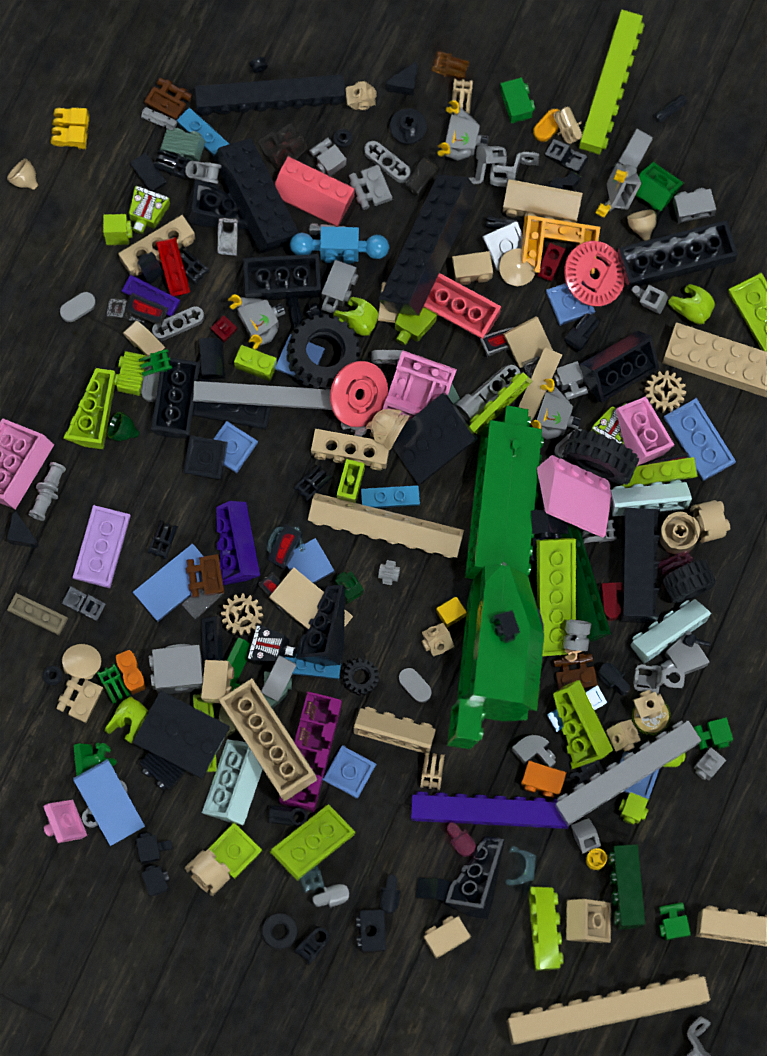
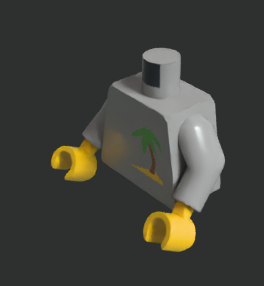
[438,101,489,161]
[596,164,641,217]
[228,295,285,349]
[530,379,581,439]

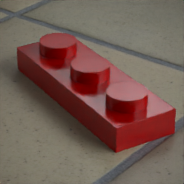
[156,237,190,296]

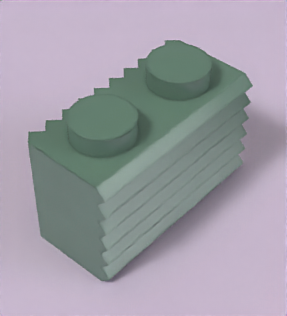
[161,128,206,162]

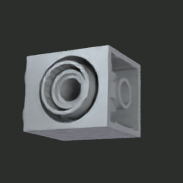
[149,644,203,695]

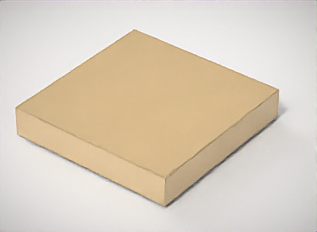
[503,317,553,368]

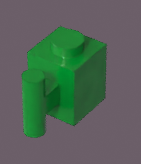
[694,717,733,750]
[659,903,691,941]

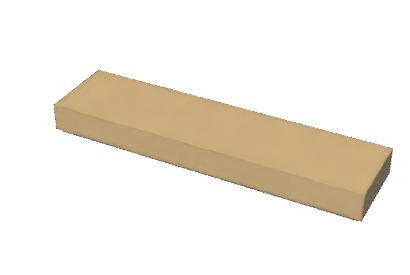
[519,347,562,421]

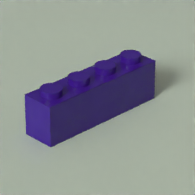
[217,501,260,586]

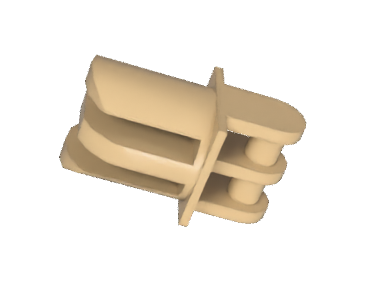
[451,79,473,114]
[553,107,582,144]
[420,752,445,790]

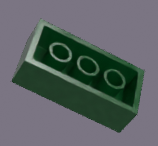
[608,844,645,930]

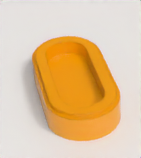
[534,109,560,142]

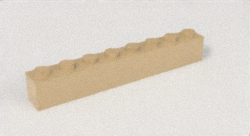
[308,493,464,558]

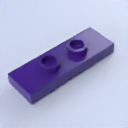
[122,275,180,317]

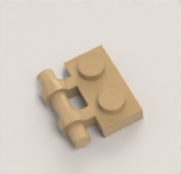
[56,676,103,723]

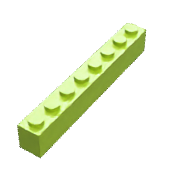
[579,10,645,154]

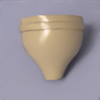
[7,159,38,190]
[627,210,656,241]

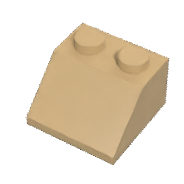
[566,899,611,943]

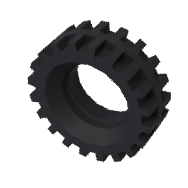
[562,429,639,485]

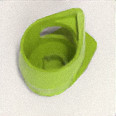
[669,284,715,325]
[333,297,379,336]
[105,697,149,743]

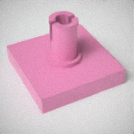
[44,800,87,843]

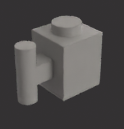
[309,138,346,176]
[632,285,669,314]
[553,361,588,400]

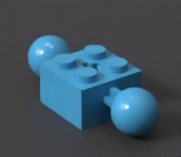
[290,227,389,264]

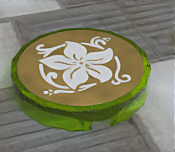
[631,700,671,735]

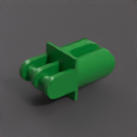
[139,349,172,377]
[97,664,130,704]

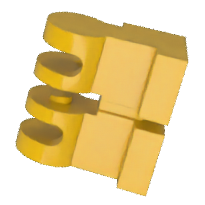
[51,108,89,149]

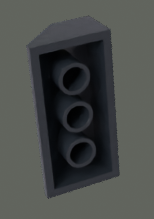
[580,331,659,403]

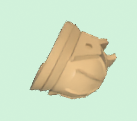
[366,409,410,450]

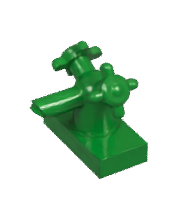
[74,743,117,776]

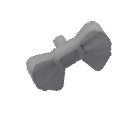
[341,423,368,437]

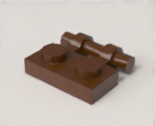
[144,78,193,120]
[185,554,224,598]
[553,653,597,690]

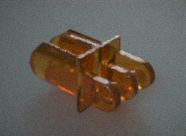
[431,52,470,79]

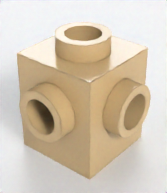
[346,81,376,110]
[422,623,454,657]
[633,690,665,719]
[606,720,641,752]

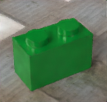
[500,78,535,123]

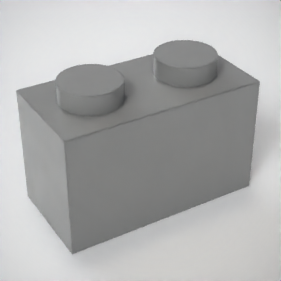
[672,188,716,223]

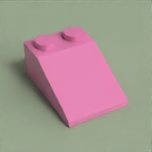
[616,397,674,466]

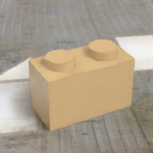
[452,251,493,285]
[201,660,234,704]
[424,916,470,959]

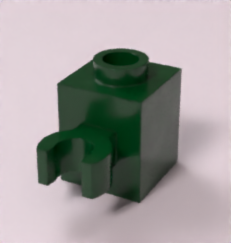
[334,571,364,604]

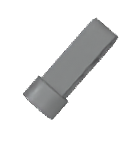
[455,365,520,424]

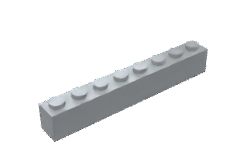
[555,721,701,826]

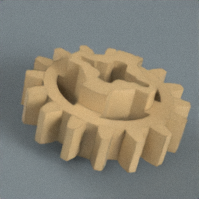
[644,371,686,413]
[221,594,263,636]

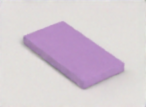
[73,505,131,588]

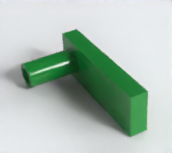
[227,638,251,691]

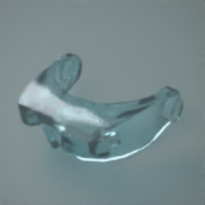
[267,527,305,553]
[506,847,536,886]

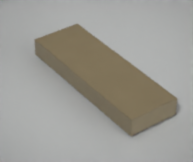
[7,593,68,636]

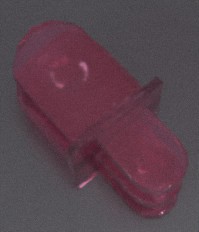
[658,550,694,578]
[447,823,476,857]

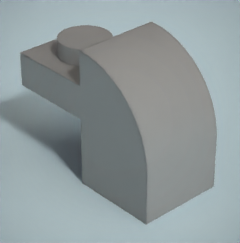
[512,735,556,768]

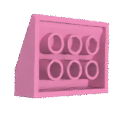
[0,418,54,510]
[537,455,612,538]

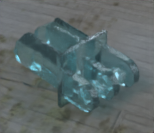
[300,865,324,893]

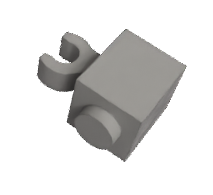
[694,748,726,780]

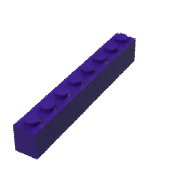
[411,792,569,829]

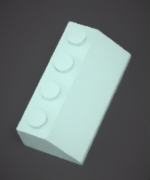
[610,480,692,516]
[630,599,711,664]
[202,739,263,825]

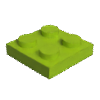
[209,823,262,879]

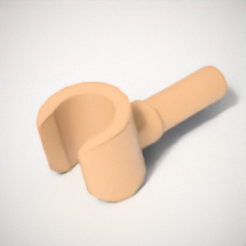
[565,648,582,662]

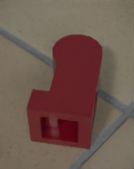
[537,243,565,282]
[601,582,622,621]

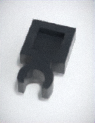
[569,760,605,788]

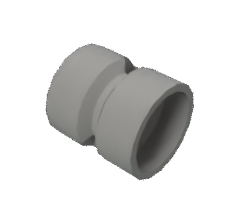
[563,620,591,651]

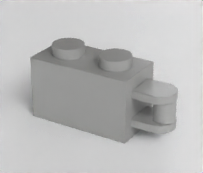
[321,260,358,314]

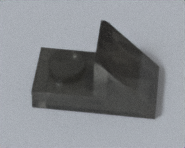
[218,217,238,255]

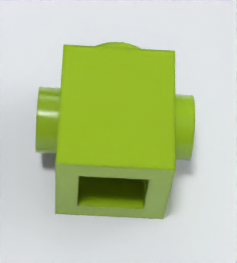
[619,792,648,825]

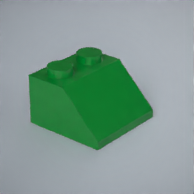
[636,162,683,211]

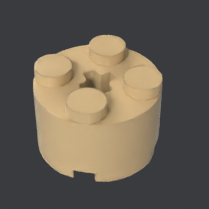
[690,500,730,543]
[659,512,700,555]
[185,849,230,896]

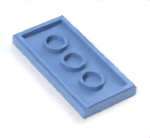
[663,398,736,481]
[133,544,204,622]
[73,759,145,846]

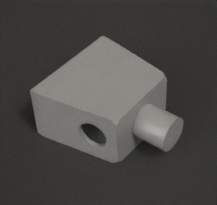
[660,631,709,677]

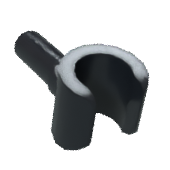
[682,634,711,647]

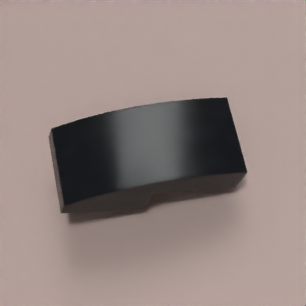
[137,251,164,284]

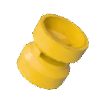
[586,848,607,870]

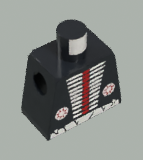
[248,624,297,665]

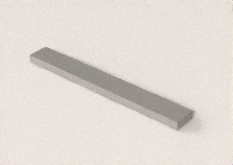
[193,381,332,410]

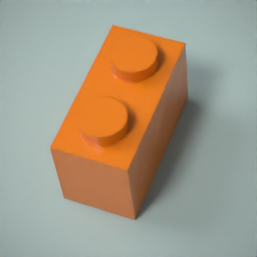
[521,761,566,799]

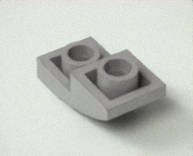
[618,129,653,168]
[261,655,296,701]

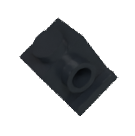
[489,610,520,643]

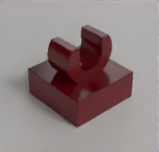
[211,315,237,342]

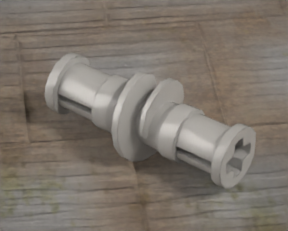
[29,462,66,521]

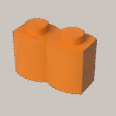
[116,650,145,695]

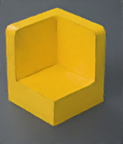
[436,597,467,628]

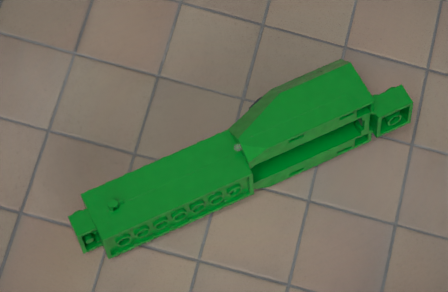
[447,405,544,749]

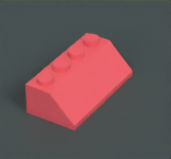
[275,157,355,227]
[424,273,501,339]

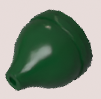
[107,412,140,441]

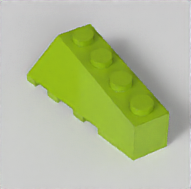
[64,368,116,449]
[553,680,613,769]
[528,887,563,971]

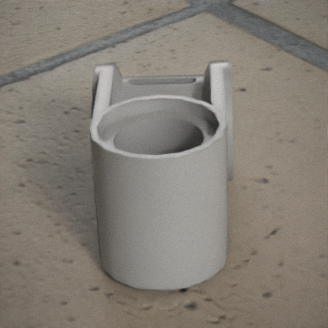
[185,161,222,184]

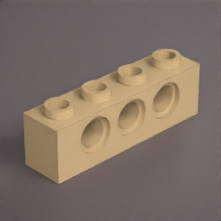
[118,215,195,276]
[311,429,390,470]

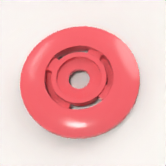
[564,241,625,307]
[330,361,388,427]

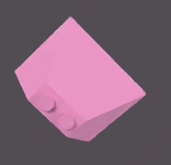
[382,350,457,422]

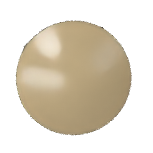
[499,248,536,286]
[62,644,101,680]

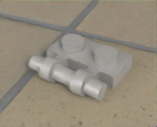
[349,165,392,209]

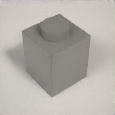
[571,818,601,853]

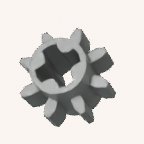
[378,560,400,585]

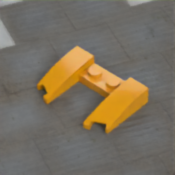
[521,215,600,274]

